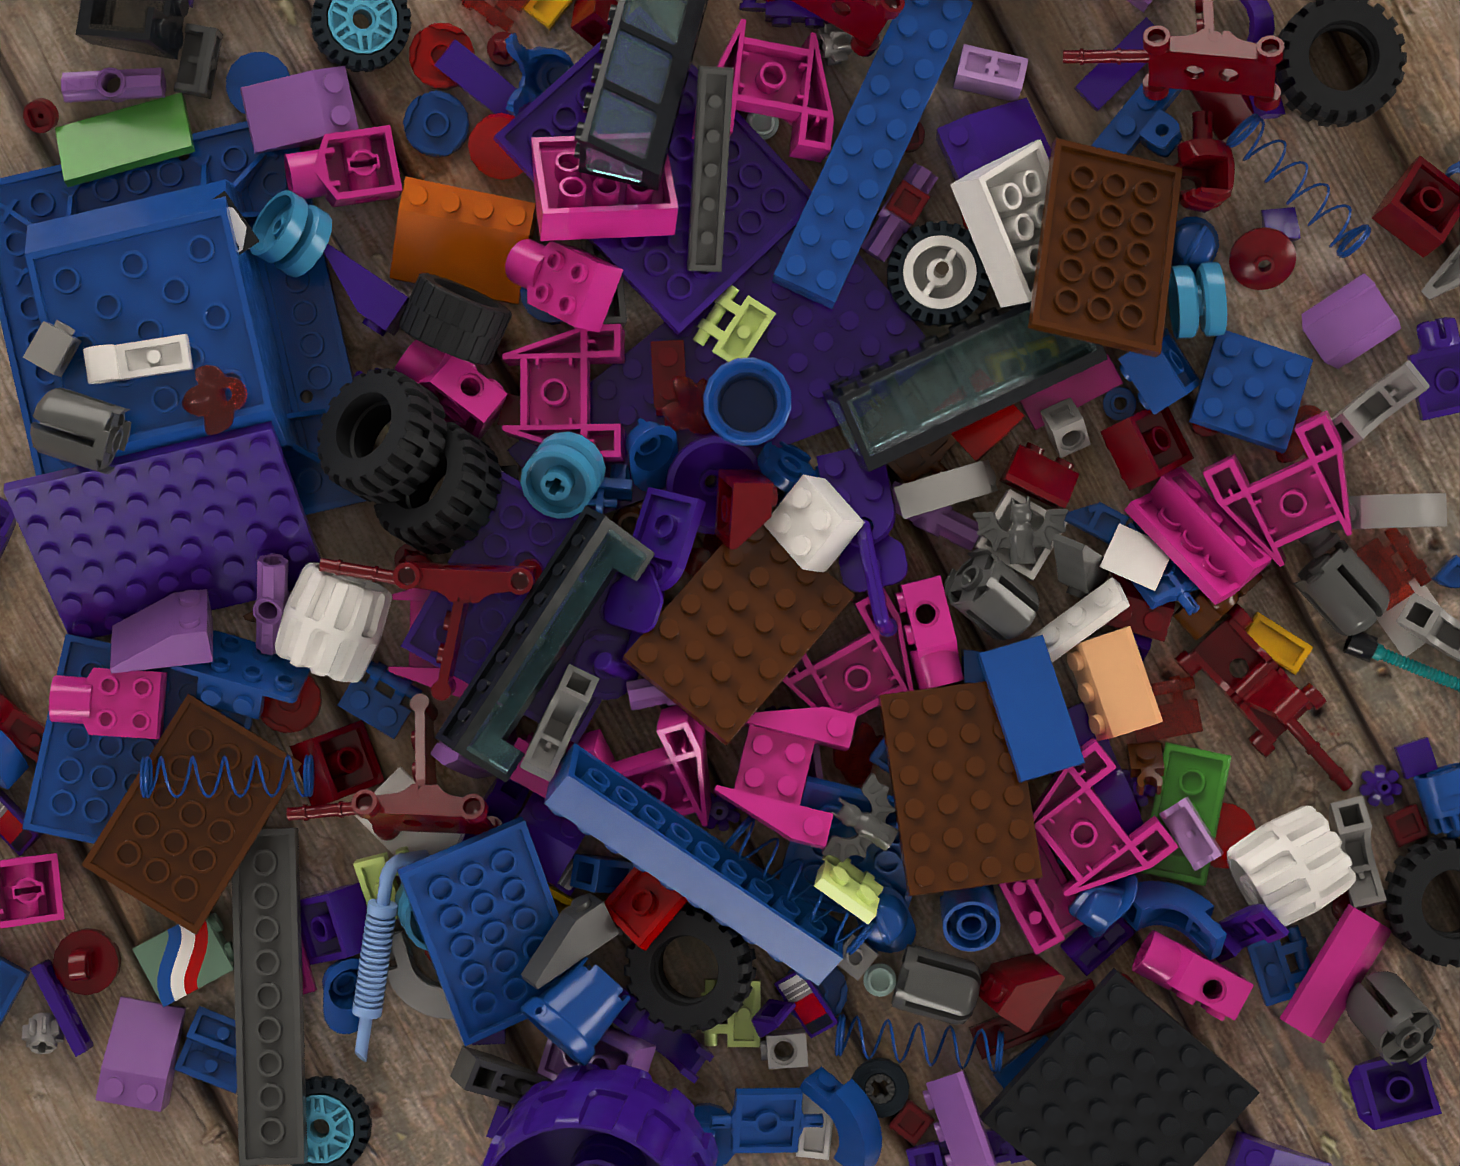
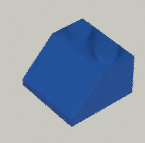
[1118,328,1201,415]

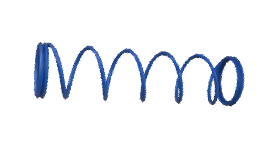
[1226,114,1371,258]
[140,754,314,799]
[723,815,877,955]
[835,1014,1005,1074]

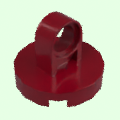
[53,928,121,995]

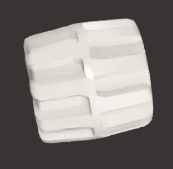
[275,563,392,683]
[1226,805,1356,926]

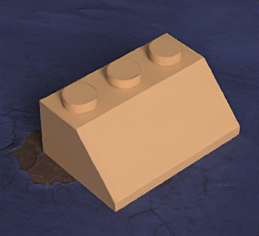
[1066,626,1163,741]

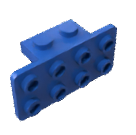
[169,630,311,720]

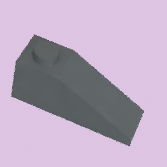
[1053,533,1109,599]
[521,893,619,990]
[450,1046,553,1104]

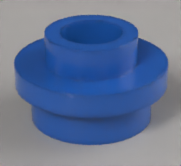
[1103,387,1136,421]

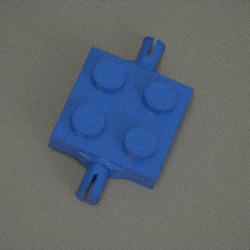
[1126,521,1200,615]
[710,1088,824,1153]

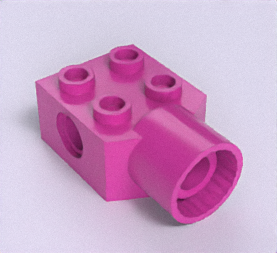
[284,125,403,208]
[505,239,623,332]
[394,339,507,439]
[894,575,964,690]
[49,668,167,739]
[0,853,65,929]
[1132,930,1254,1021]

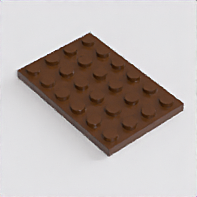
[1028,138,1183,357]
[622,524,855,746]
[878,681,1043,897]
[82,694,303,935]

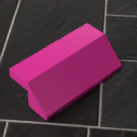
[1124,466,1272,605]
[998,829,1083,955]
[1280,904,1392,1043]

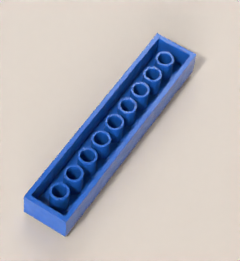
[772,0,973,309]
[544,743,843,986]

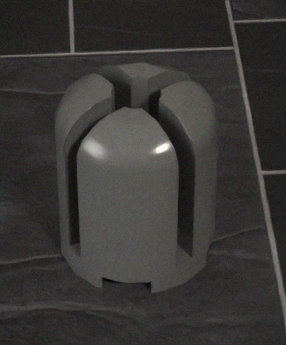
[30,388,131,474]
[1293,540,1391,636]
[944,548,1040,640]
[891,944,982,1025]
[1346,971,1441,1066]

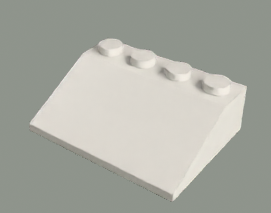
[950,139,1050,308]

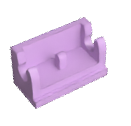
[953,44,1028,102]
[1159,797,1224,871]

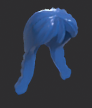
[505,33,574,116]

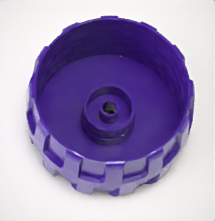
[481,1063,719,1166]

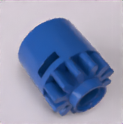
[1413,762,1460,838]
[940,885,1001,952]

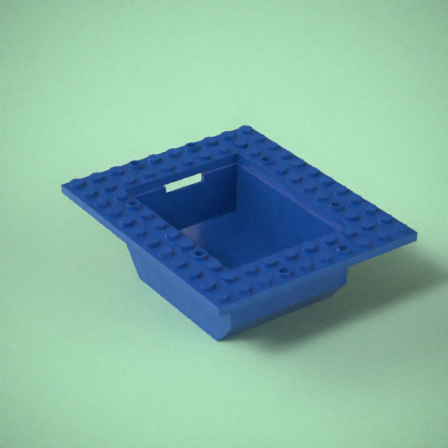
[0,121,367,516]

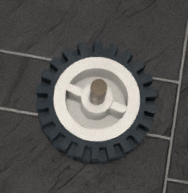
[887,221,990,327]

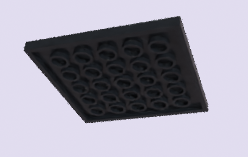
[980,968,1260,1166]

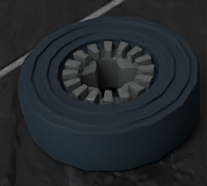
[851,1058,910,1118]

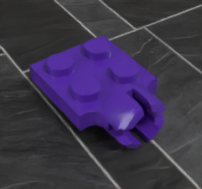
[1407,317,1460,421]

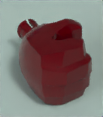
[1173,110,1235,213]

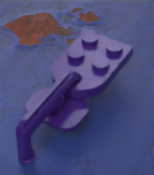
[816,443,908,637]
[594,487,706,681]

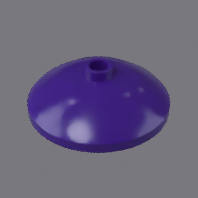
[666,435,763,534]

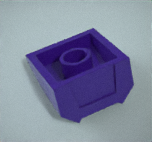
[1348,1056,1442,1130]

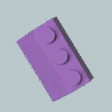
[922,1070,998,1166]

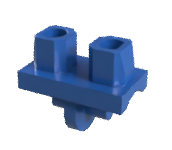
[587,464,633,514]

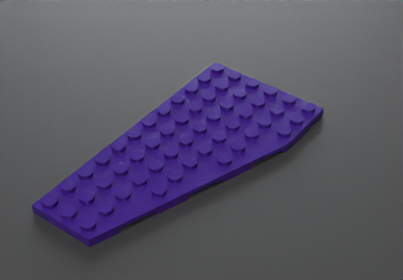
[507,226,940,515]

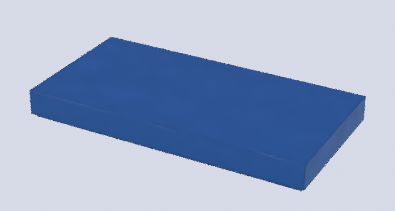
[978,635,1085,783]

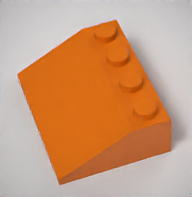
[390,176,537,305]

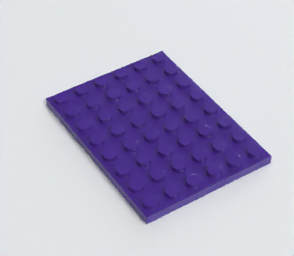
[493,7,812,335]
[3,421,321,639]

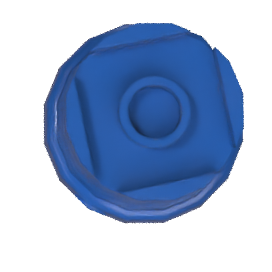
[703,357,792,446]
[521,957,631,1066]

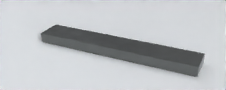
[687,66,734,272]

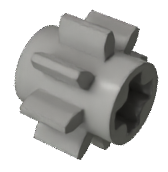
[816,24,853,66]
[22,1013,64,1054]

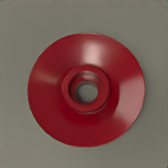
[1229,227,1296,290]

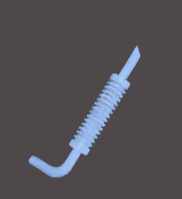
[352,850,430,1062]

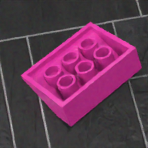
[531,133,678,241]

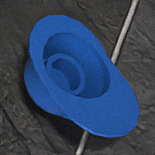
[1171,216,1219,275]
[625,418,679,492]
[1068,874,1138,938]
[856,885,916,953]
[322,958,360,1034]

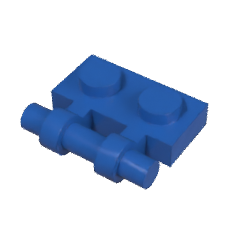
[337,660,423,739]
[1246,925,1311,1007]

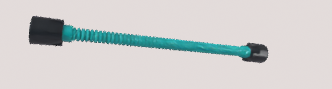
[1343,632,1460,692]

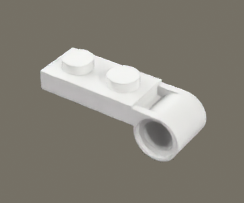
[83,334,193,384]

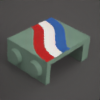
[132,912,234,1007]

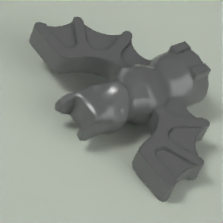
[973,497,1069,565]
[822,773,898,862]

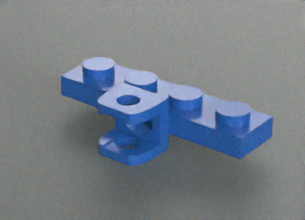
[1091,83,1183,157]

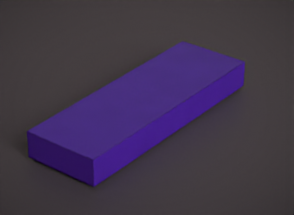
[1074,17,1155,112]
[30,959,94,1057]

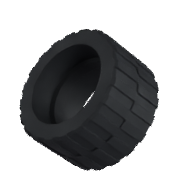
[399,273,512,365]

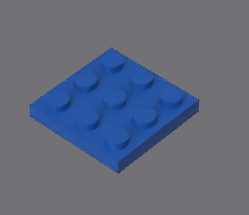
[1189,330,1313,453]

